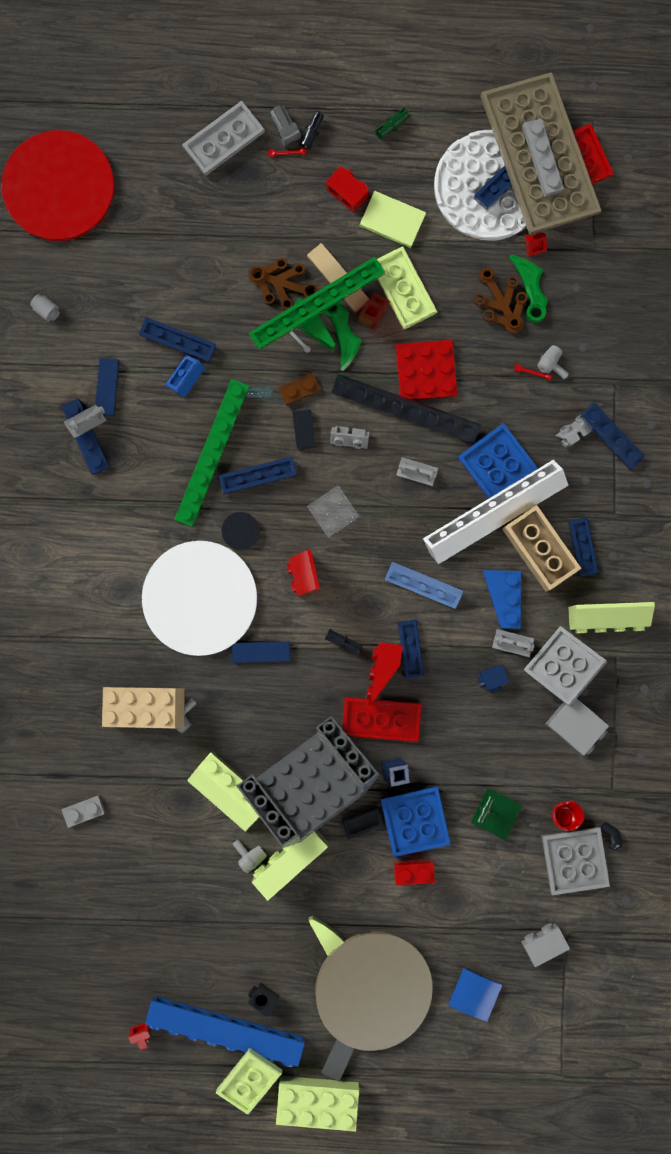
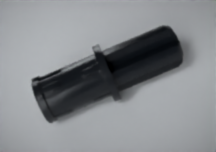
[299,111,324,150]
[325,629,363,656]

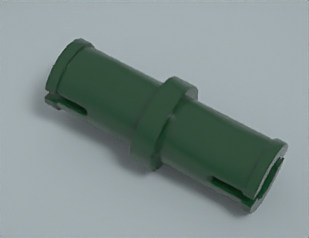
[375,107,411,140]

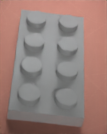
[182,101,265,176]

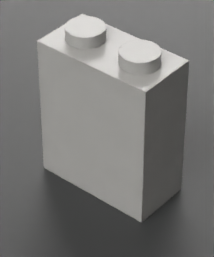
[545,699,609,756]

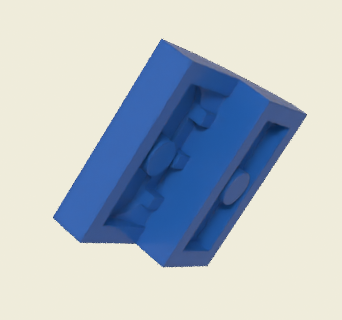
[448,968,502,1022]

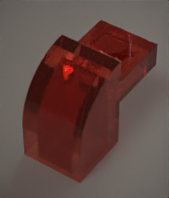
[358,293,391,331]

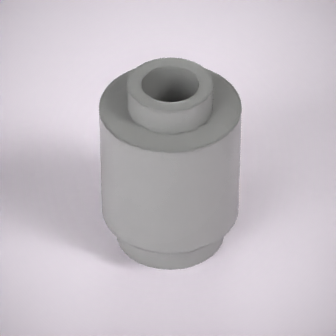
[30,294,60,322]

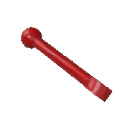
[268,148,307,158]
[514,364,553,381]

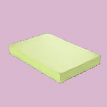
[360,191,426,248]
[216,1048,282,1114]

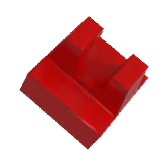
[525,232,547,257]
[129,1023,151,1050]

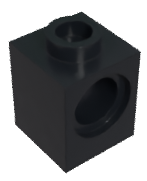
[247,982,279,1017]

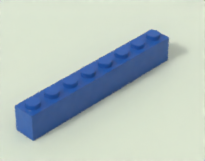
[145,995,305,1067]

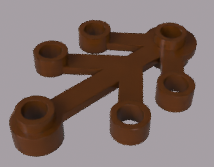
[248,258,318,311]
[473,267,528,333]

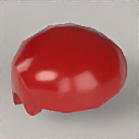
[552,801,584,831]

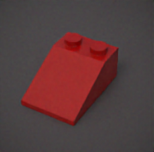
[287,549,320,597]

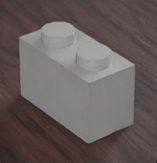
[521,924,570,967]

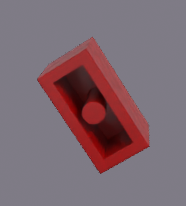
[326,166,369,213]
[393,859,435,885]

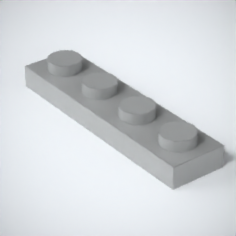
[522,118,564,197]

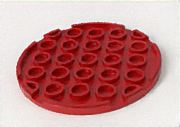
[1,130,115,241]

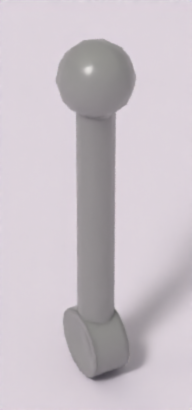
[290,331,311,353]

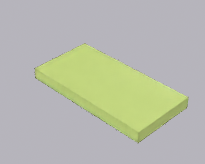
[377,246,437,330]

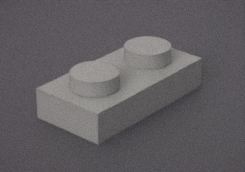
[61,795,106,828]

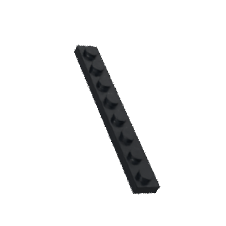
[331,374,481,444]

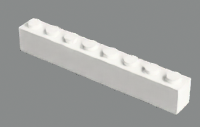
[423,460,568,564]

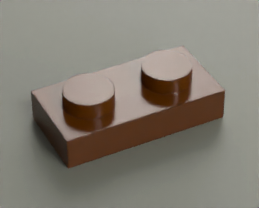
[279,373,321,406]

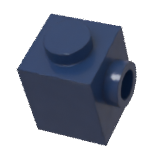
[477,665,509,693]
[382,758,410,787]

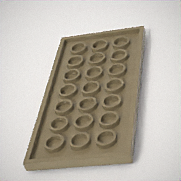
[480,72,601,235]

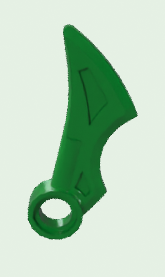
[509,255,548,323]
[323,302,362,371]

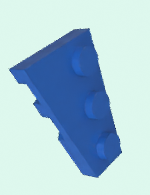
[482,570,521,629]

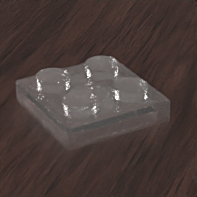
[307,485,360,538]

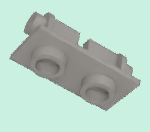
[64,405,106,438]
[556,415,592,447]
[330,426,369,449]
[396,457,438,486]
[492,629,534,657]

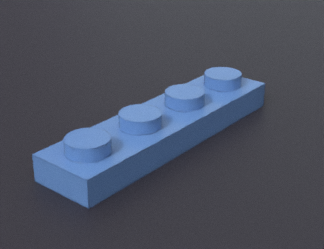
[385,562,463,609]

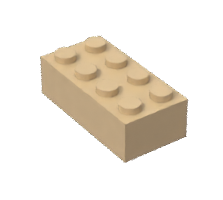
[502,505,581,592]
[102,687,185,728]

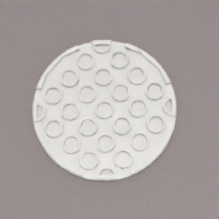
[434,130,526,240]
[142,541,257,656]

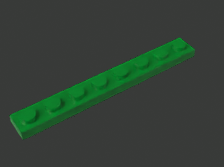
[249,257,385,351]
[174,379,250,527]

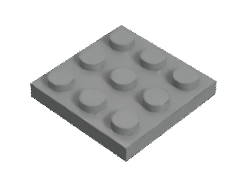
[524,626,607,707]
[541,827,610,895]

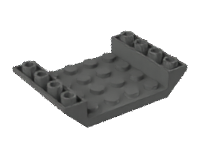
[237,716,379,848]

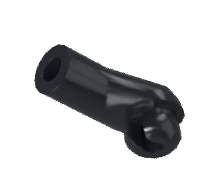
[600,821,623,851]

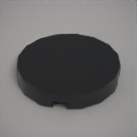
[221,512,259,550]

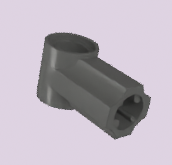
[270,105,301,146]

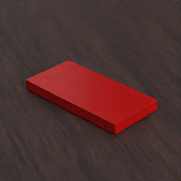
[342,697,422,742]

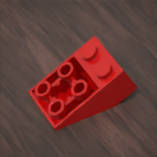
[366,642,403,705]

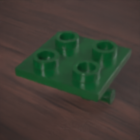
[470,787,523,840]

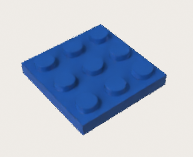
[457,423,538,499]
[381,786,451,857]

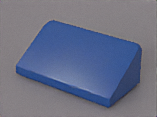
[165,354,205,397]

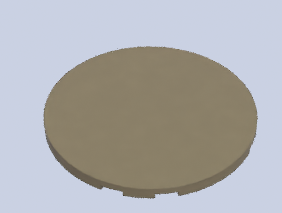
[315,931,433,1051]

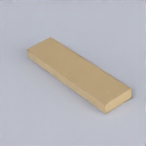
[307,243,369,313]

